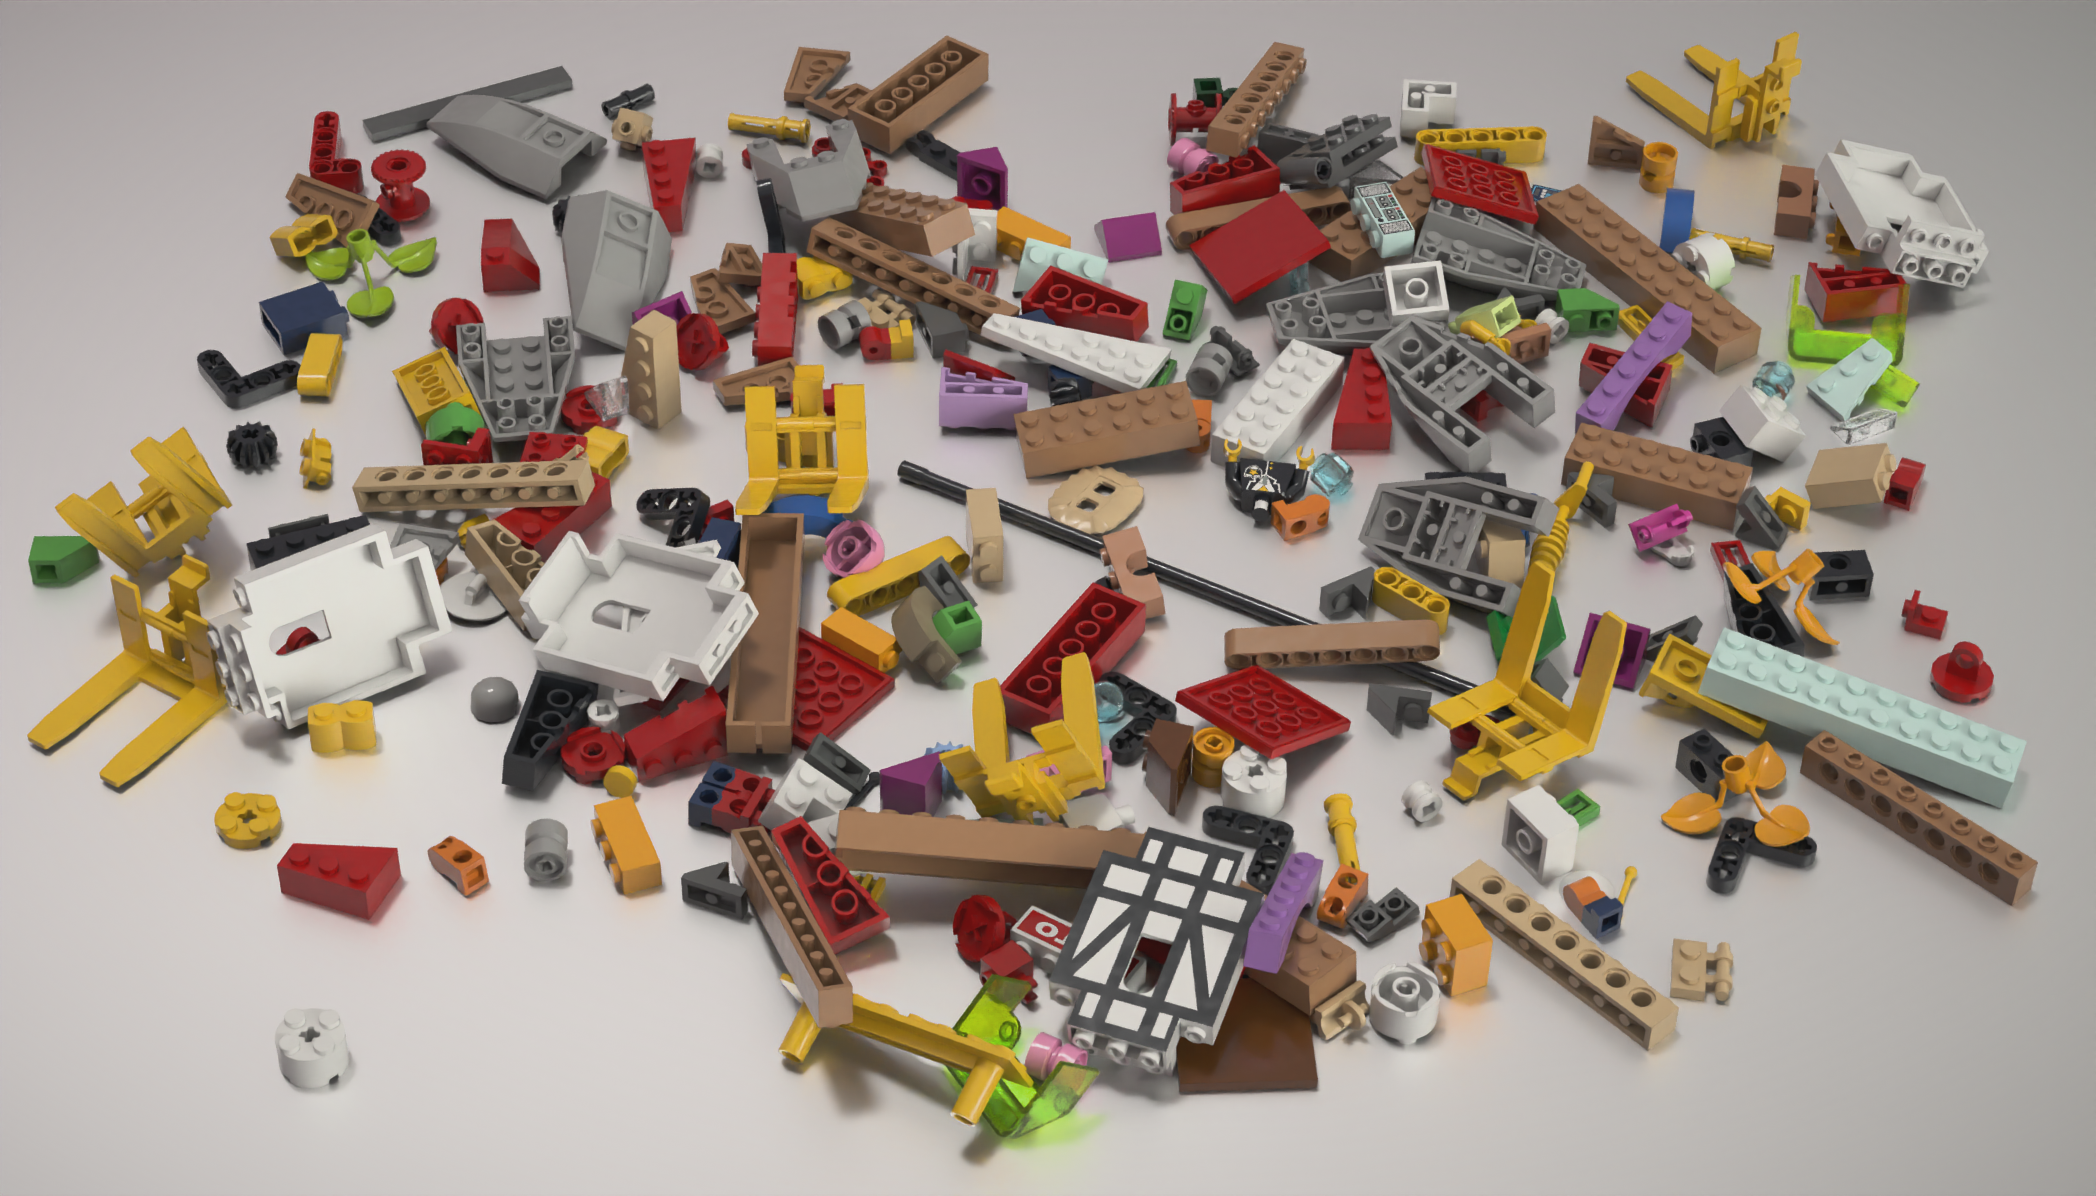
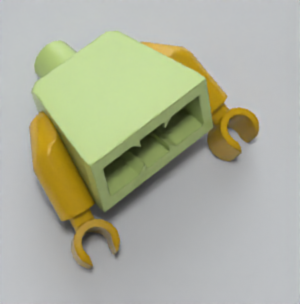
[1448,295,1537,355]

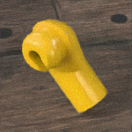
[457,513,490,548]

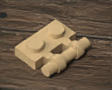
[858,289,916,329]
[1670,939,1733,1001]

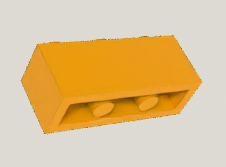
[997,206,1071,261]
[590,796,662,895]

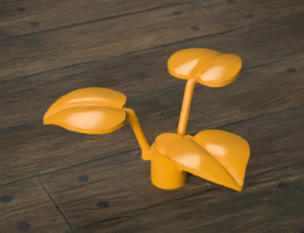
[1722,549,1840,645]
[1661,741,1810,847]

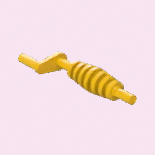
[1528,462,1594,572]

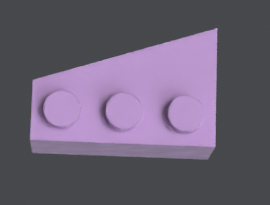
[939,367,1028,430]

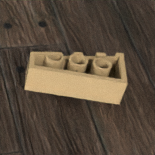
[617,310,682,430]
[465,519,545,631]
[1473,519,1526,589]

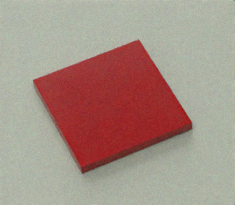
[1421,144,1539,225]
[1189,190,1331,304]
[717,627,895,752]
[1175,665,1351,759]

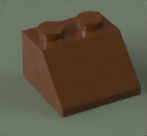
[1142,719,1194,816]

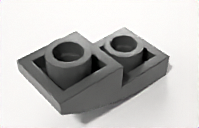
[1346,887,1420,942]

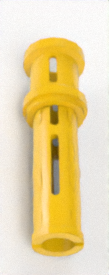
[728,113,811,143]
[1324,793,1361,884]

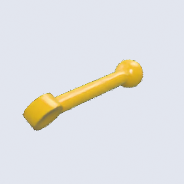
[1618,866,1637,916]

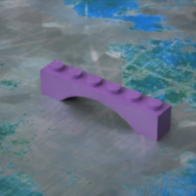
[1575,301,1692,435]
[1243,852,1324,974]

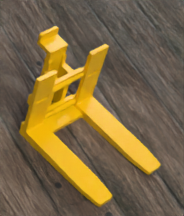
[1626,32,1802,149]
[735,365,869,515]
[55,427,232,578]
[27,554,227,787]
[1427,561,1627,801]
[939,652,1105,825]

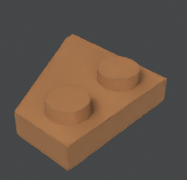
[804,83,872,121]
[1587,116,1645,169]
[716,243,762,287]

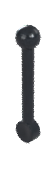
[844,772,880,810]

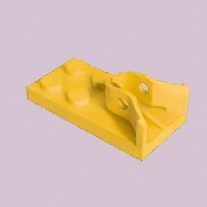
[392,347,482,437]
[1639,633,1769,739]

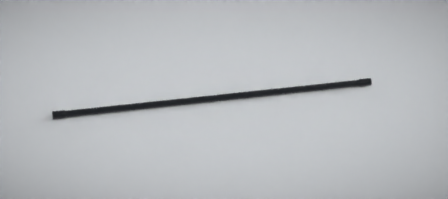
[897,460,1517,716]

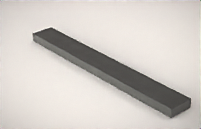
[362,66,573,142]

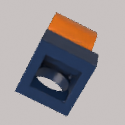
[1563,876,1624,939]

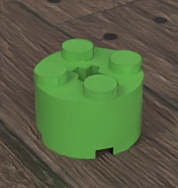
[425,402,485,446]

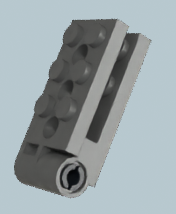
[1277,114,1398,190]

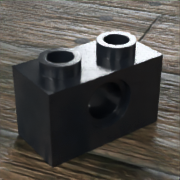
[1690,417,1753,467]
[1804,550,1874,600]
[1675,728,1739,802]

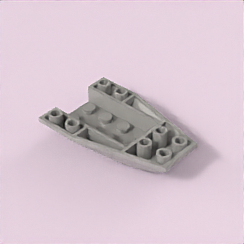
[427,95,607,199]
[561,190,672,351]
[1410,197,1587,301]
[1266,272,1451,355]
[456,316,575,442]

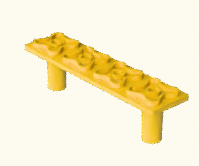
[778,973,1034,1127]

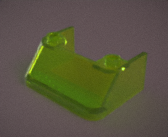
[1786,275,1910,369]
[945,974,1100,1139]

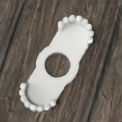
[1638,515,1695,566]

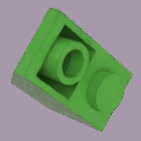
[1162,279,1208,341]
[1555,288,1620,332]
[28,536,100,583]
[932,600,982,655]

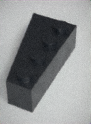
[1724,563,1805,657]
[502,670,599,791]

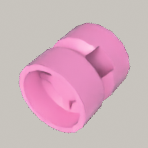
[1167,138,1219,176]
[1024,1032,1088,1092]

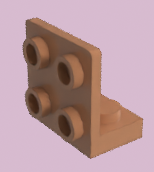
[1479,323,1552,364]

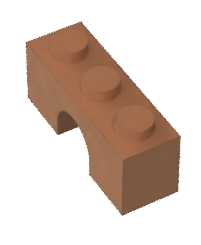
[1774,165,1819,239]
[1099,526,1166,619]

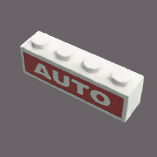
[1010,905,1146,993]

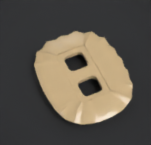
[1048,465,1144,535]

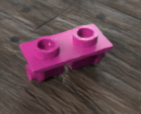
[1628,504,1693,552]

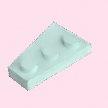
[1012,237,1108,292]
[1806,338,1893,424]

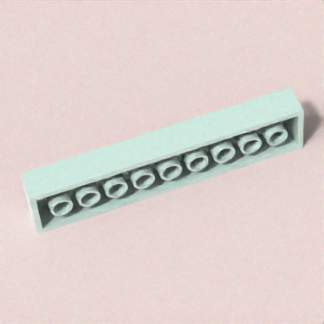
[1698,628,2027,809]

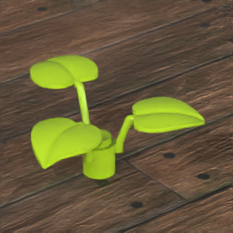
[305,229,437,318]

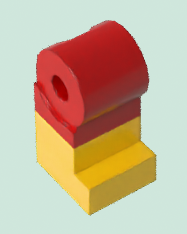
[859,319,914,360]

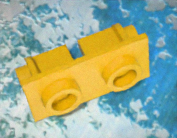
[299,428,331,489]

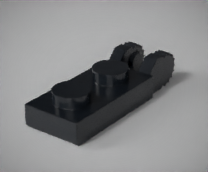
[905,130,961,181]

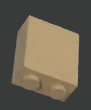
[1805,443,1896,509]
[966,488,1004,583]

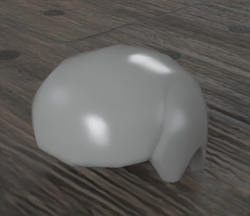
[470,677,519,722]

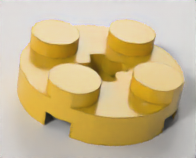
[214,792,282,849]

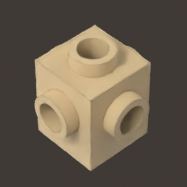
[611,108,653,152]

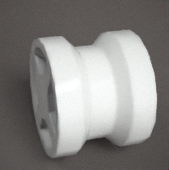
[696,144,723,178]
[1535,308,1569,344]
[587,699,620,734]
[1401,781,1442,822]

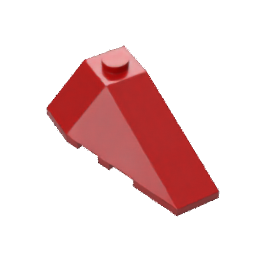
[481,218,540,292]

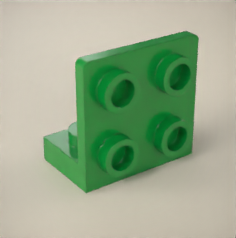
[1486,596,1566,663]

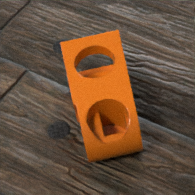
[1186,399,1212,453]
[1271,494,1330,541]
[427,836,489,896]
[1316,863,1369,929]

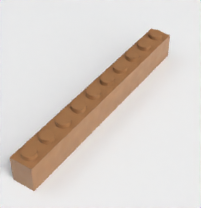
[731,826,853,1028]

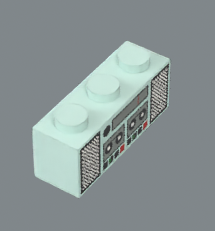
[1350,182,1415,258]

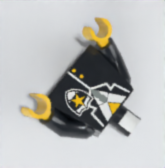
[1223,439,1315,521]

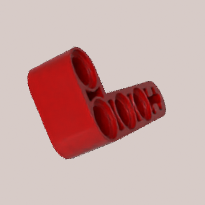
[309,111,364,194]

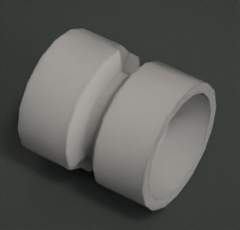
[818,300,872,350]
[1185,343,1233,397]
[524,819,568,881]

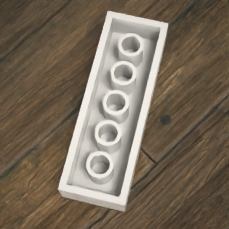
[1211,339,1345,467]

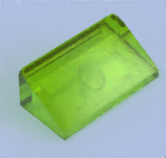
[1870,364,1920,408]

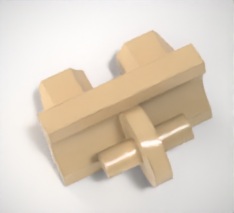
[1309,980,1370,1041]

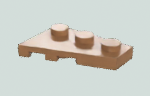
[784,47,851,103]
[690,268,756,334]
[713,357,798,406]

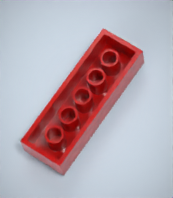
[1000,582,1146,735]

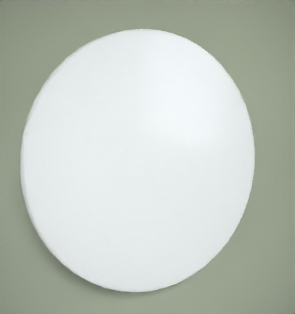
[440,573,507,621]

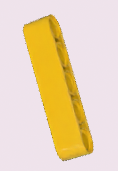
[1414,126,1547,165]
[827,536,970,616]

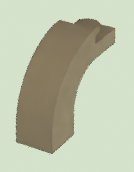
[891,586,962,684]

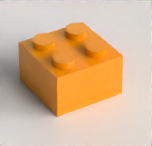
[1419,894,1493,997]

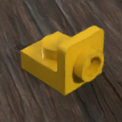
[1765,487,1811,530]

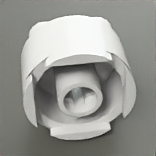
[1670,233,1735,290]
[1221,744,1287,818]
[1369,962,1440,1045]
[275,1008,349,1088]

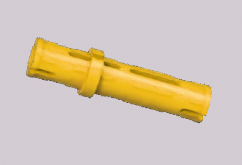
[1689,228,1774,262]

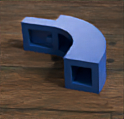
[1659,187,1695,254]
[762,495,853,538]

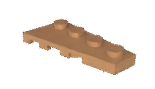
[285,173,380,248]

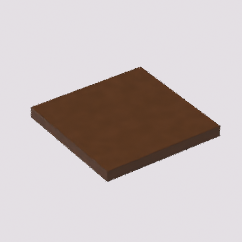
[1176,978,1318,1092]

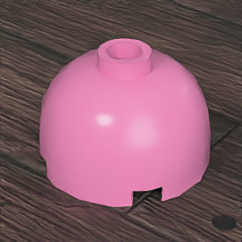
[823,519,885,579]

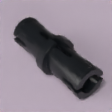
[601,83,655,118]

